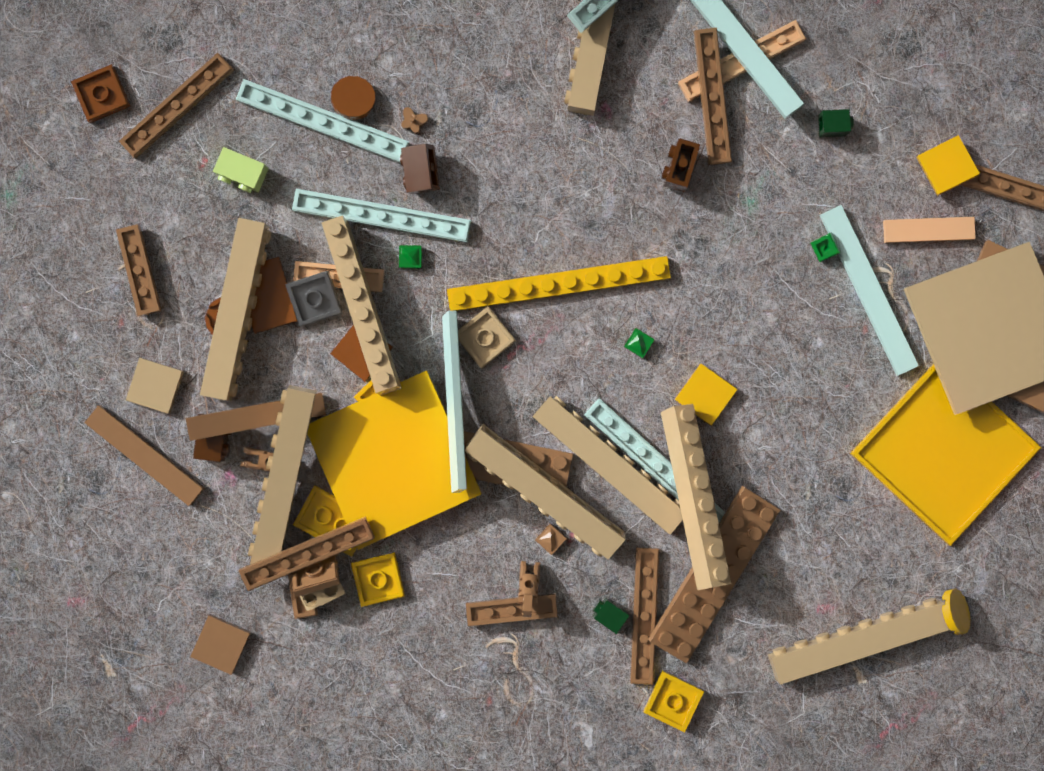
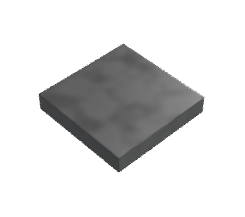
[285,270,343,327]

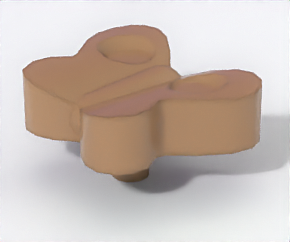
[401,107,428,134]

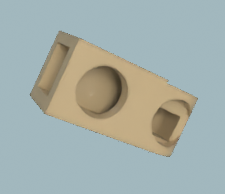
[300,583,345,611]

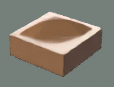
[535,523,567,555]

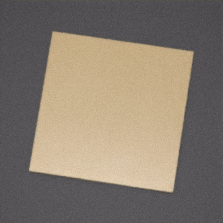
[904,242,1044,415]

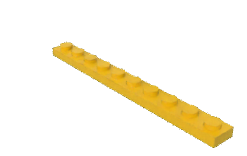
[447,256,671,311]

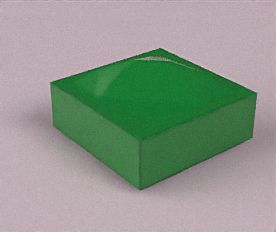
[810,232,841,263]
[399,245,422,269]
[624,328,655,359]

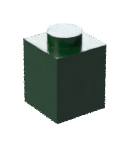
[818,109,854,138]
[592,597,629,634]

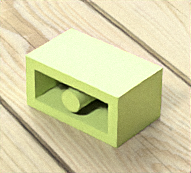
[213,147,269,193]

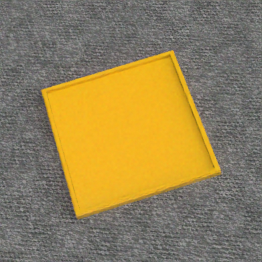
[850,363,1041,546]
[307,370,482,550]

